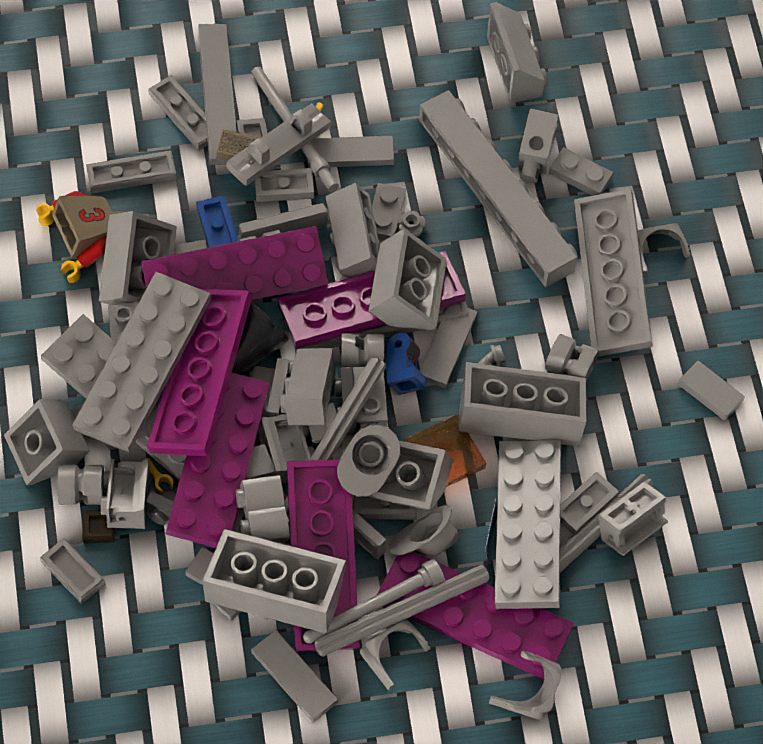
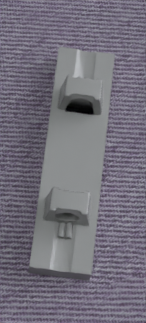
[226,103,331,186]

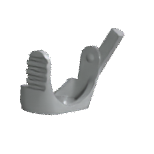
[638,223,690,276]
[360,619,430,691]
[489,651,561,719]

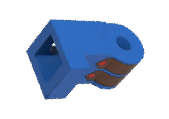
[386,332,426,395]

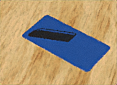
[486,499,497,560]

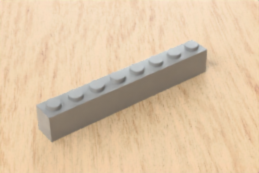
[419,90,578,288]

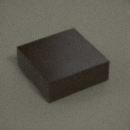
[82,510,115,543]

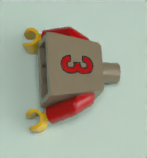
[36,191,125,283]

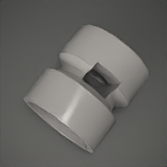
[341,333,384,367]
[545,334,599,382]
[57,465,105,505]

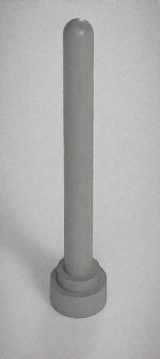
[303,559,445,644]

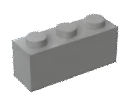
[326,183,380,278]
[281,348,335,425]

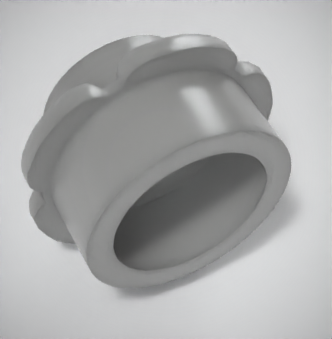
[398,211,426,237]

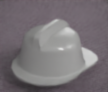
[337,425,400,497]
[389,505,460,557]

